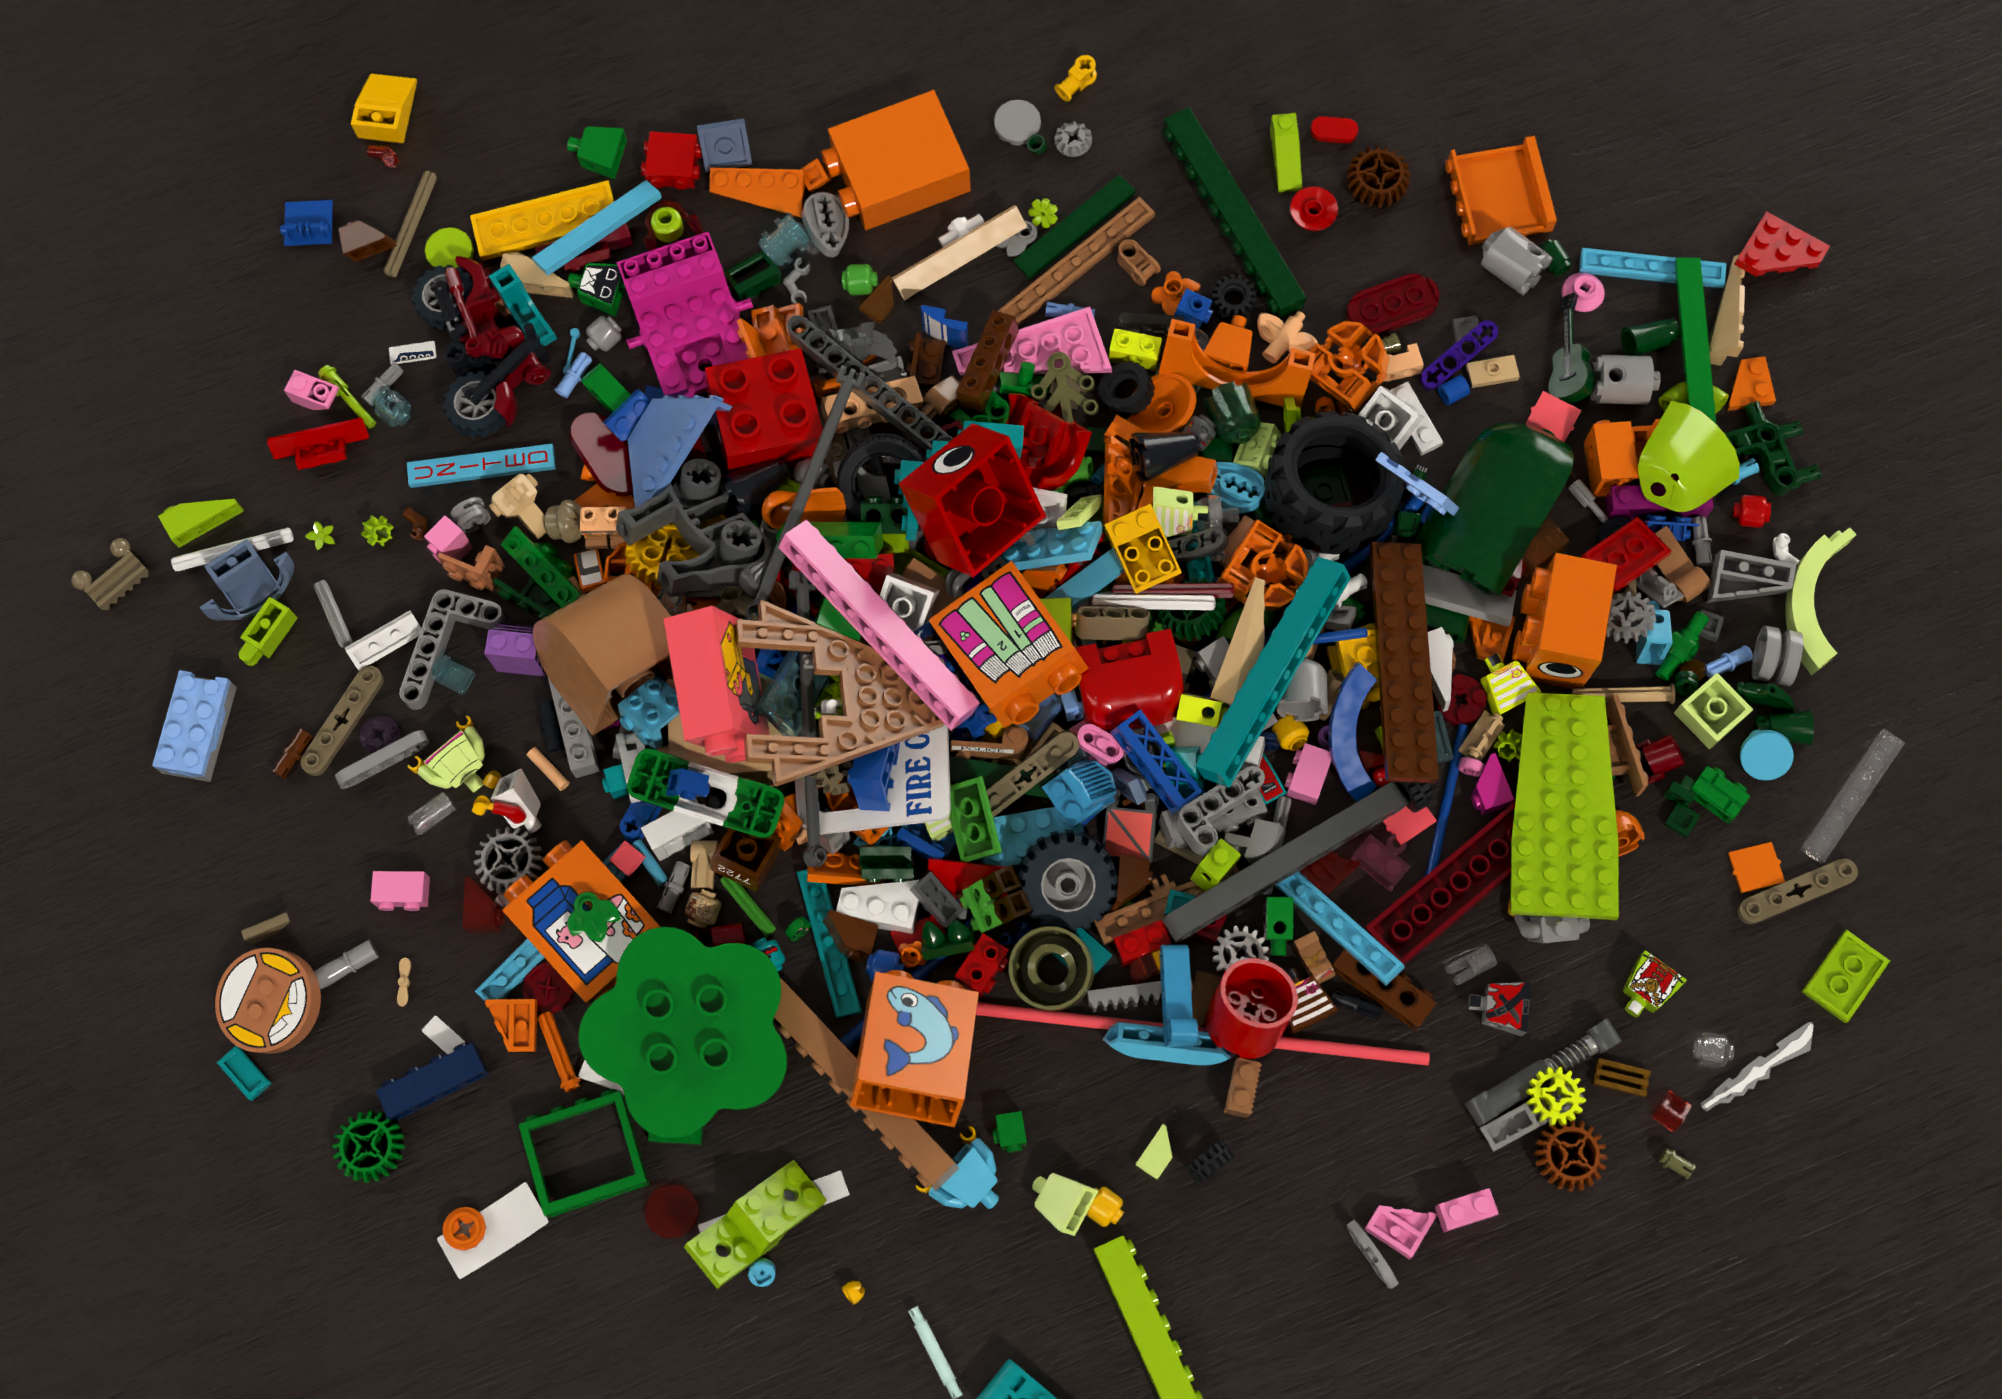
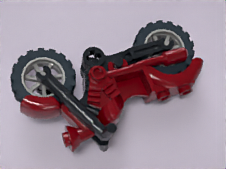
[412,256,551,438]

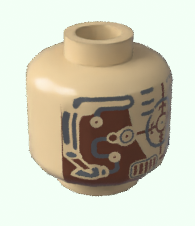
[684,889,722,929]

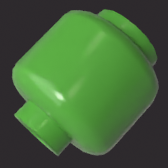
[842,264,878,296]

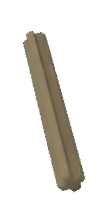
[383,171,437,278]

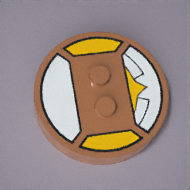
[215,948,321,1054]

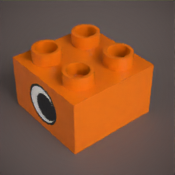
[1512,553,1617,689]

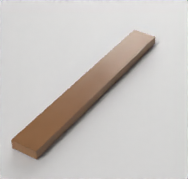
[998,197,1155,327]

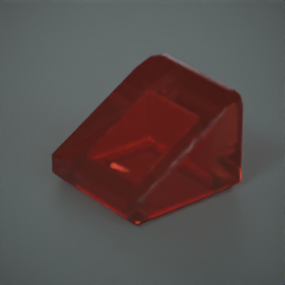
[1358,751,1384,773]
[1652,1091,1692,1132]

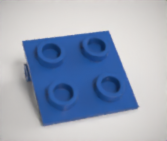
[280,200,333,246]
[1640,514,1699,541]

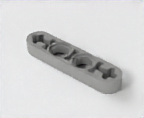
[335,730,429,789]

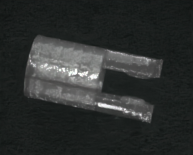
[408,791,457,835]
[1445,945,1497,986]

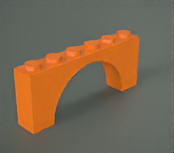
[1158,319,1316,408]
[1115,456,1218,584]

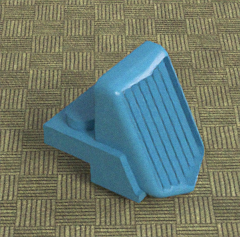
[1042,759,1117,830]

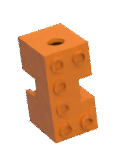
[1584,419,1679,497]

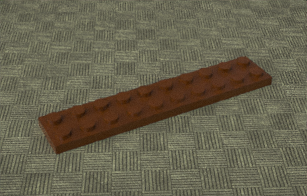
[1370,542,1439,783]

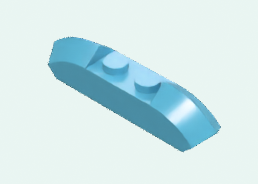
[1103,1022,1236,1065]

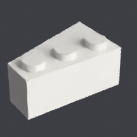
[836,880,921,934]

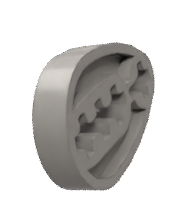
[802,192,849,257]

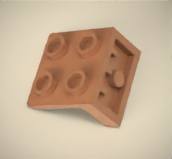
[437,545,505,591]

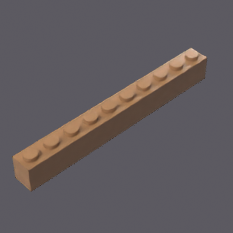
[775,979,959,1191]

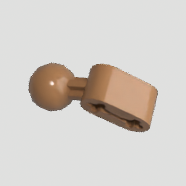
[903,376,961,441]

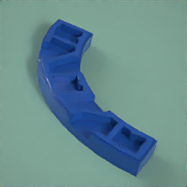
[1329,662,1377,802]

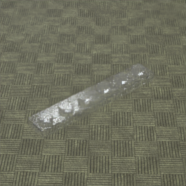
[1800,728,1905,864]

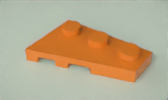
[807,848,885,886]

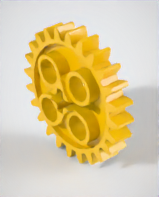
[625,524,700,587]

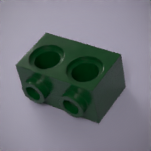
[861,496,907,534]

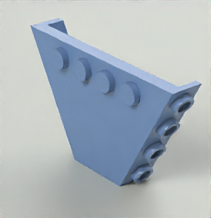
[628,395,732,508]

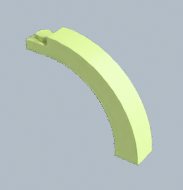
[1785,528,1856,675]

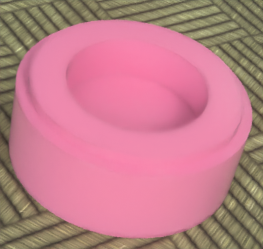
[1458,757,1485,777]

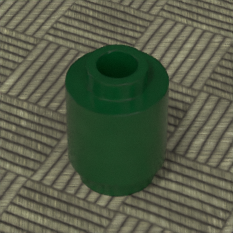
[1539,239,1572,276]

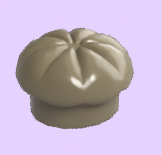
[545,499,582,544]

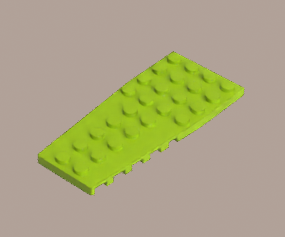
[1510,693,1619,920]

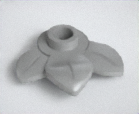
[996,221,1037,257]

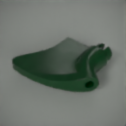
[1736,681,1795,714]

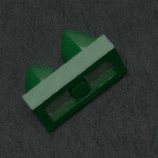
[922,920,976,961]

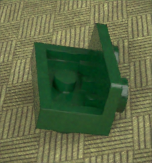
[859,845,914,883]

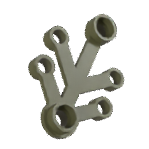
[1031,352,1099,422]

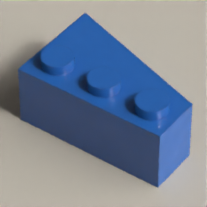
[847,742,900,811]

